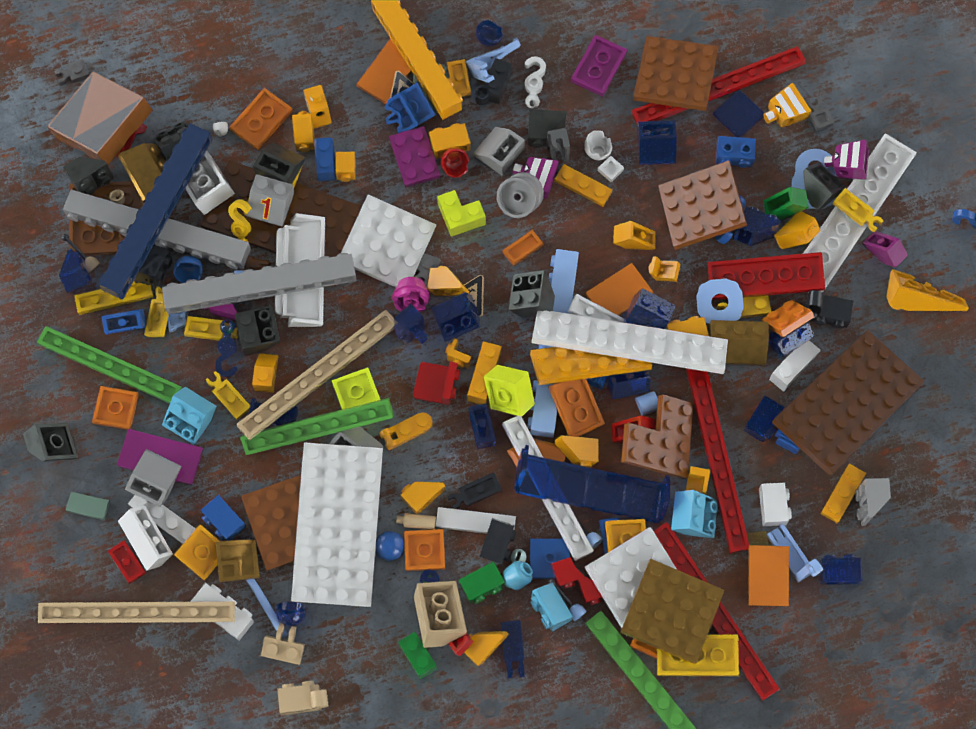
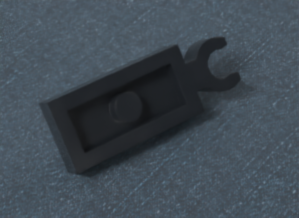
[447,472,502,509]

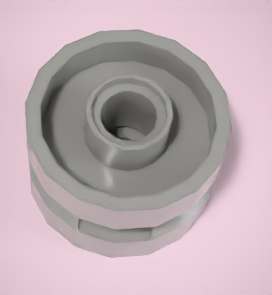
[497,172,544,218]

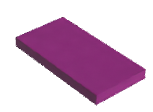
[117,429,203,486]

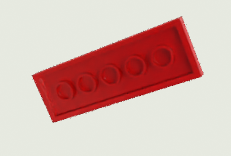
[708,252,825,300]

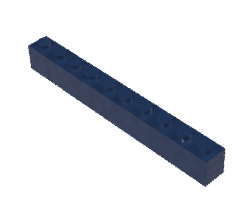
[99,124,212,300]

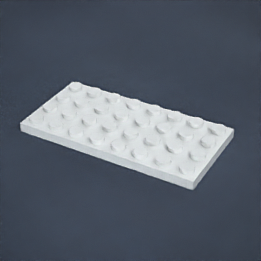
[291,443,383,607]

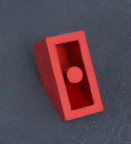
[612,416,656,443]

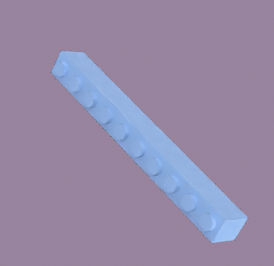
[527,249,579,438]

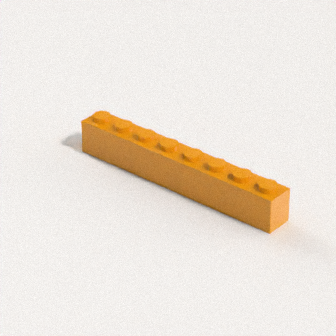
[371,0,463,120]

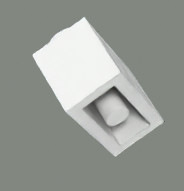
[759,483,791,526]

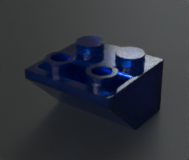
[637,120,677,165]
[733,206,781,246]
[59,248,92,294]
[432,292,480,343]

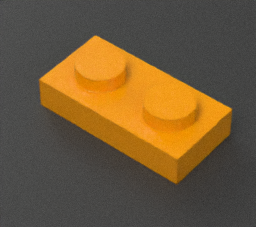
[447,59,471,97]

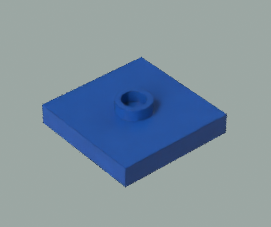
[530,539,570,579]

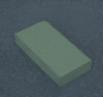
[66,492,110,520]

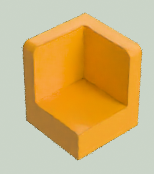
[685,466,710,494]

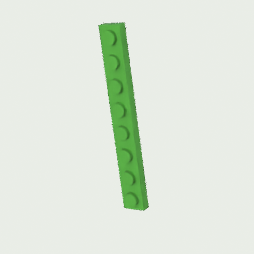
[37,326,182,404]
[240,398,394,455]
[585,611,696,729]

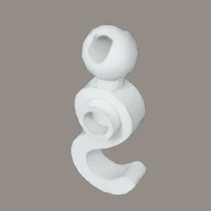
[524,57,546,108]

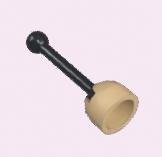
[62,234,100,273]

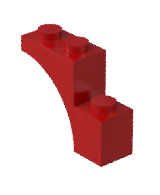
[551,557,603,605]

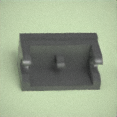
[547,128,570,162]

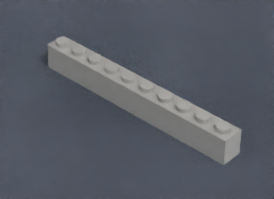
[63,189,251,269]
[162,253,357,314]

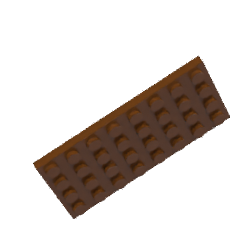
[200,160,362,258]
[772,330,925,476]

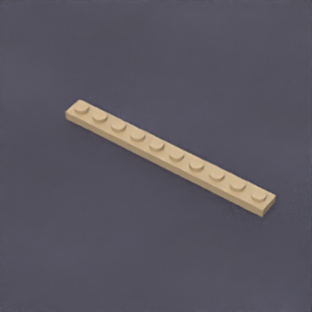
[237,310,398,440]
[38,602,235,623]

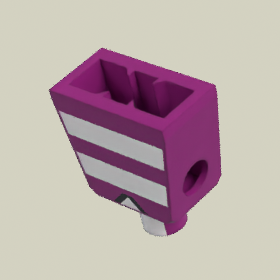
[824,140,869,180]
[512,157,559,199]

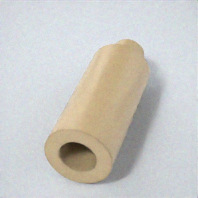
[396,513,436,530]

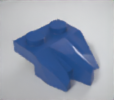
[384,82,437,133]

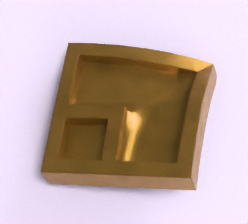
[216,540,259,582]

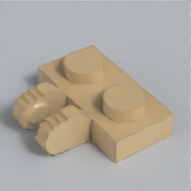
[261,623,305,665]

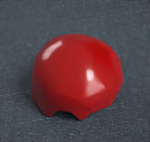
[441,147,469,178]

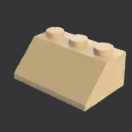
[414,581,467,648]

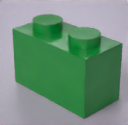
[763,187,809,221]
[458,562,505,604]
[398,631,437,679]

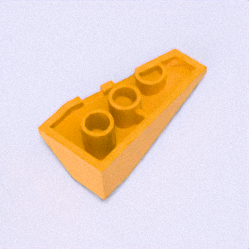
[886,269,969,311]

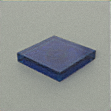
[713,89,764,138]

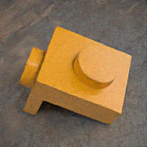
[649,256,681,282]
[445,338,471,369]

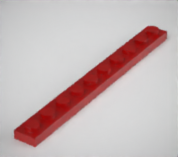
[631,46,806,128]
[686,368,749,554]
[653,522,780,701]

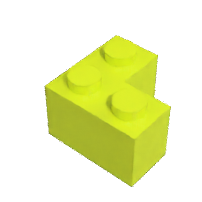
[437,190,486,237]

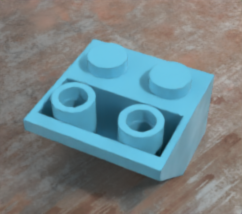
[162,387,217,445]
[671,490,718,538]
[530,583,573,632]

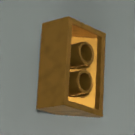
[118,143,166,201]
[708,320,769,365]

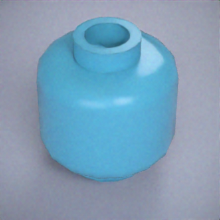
[503,561,533,590]

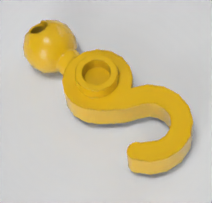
[228,199,252,242]

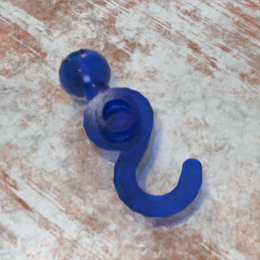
[215,319,238,377]

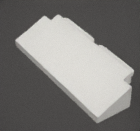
[275,213,325,327]

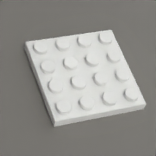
[341,195,436,287]
[585,527,677,636]

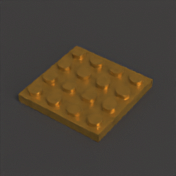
[620,558,724,664]

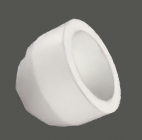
[213,122,228,137]

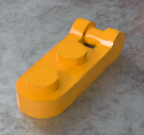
[379,412,433,450]

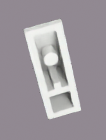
[769,338,821,392]

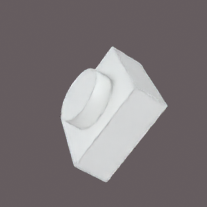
[598,156,624,182]

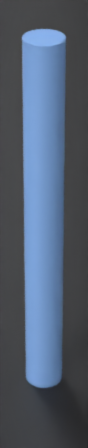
[246,579,288,639]

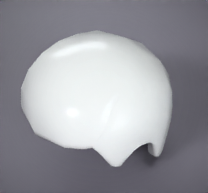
[584,131,613,161]

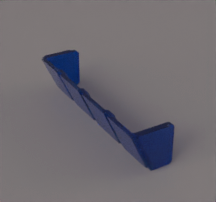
[514,445,670,523]

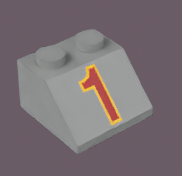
[246,174,294,227]

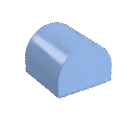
[635,391,658,416]

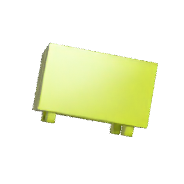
[484,365,535,417]
[332,368,380,409]

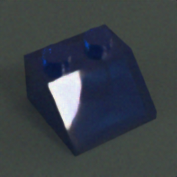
[623,288,676,329]

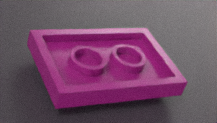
[570,35,628,97]
[389,126,441,188]

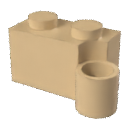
[277,681,328,716]

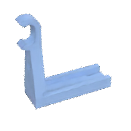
[466,38,521,83]
[766,524,823,583]

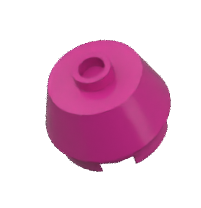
[392,277,430,314]

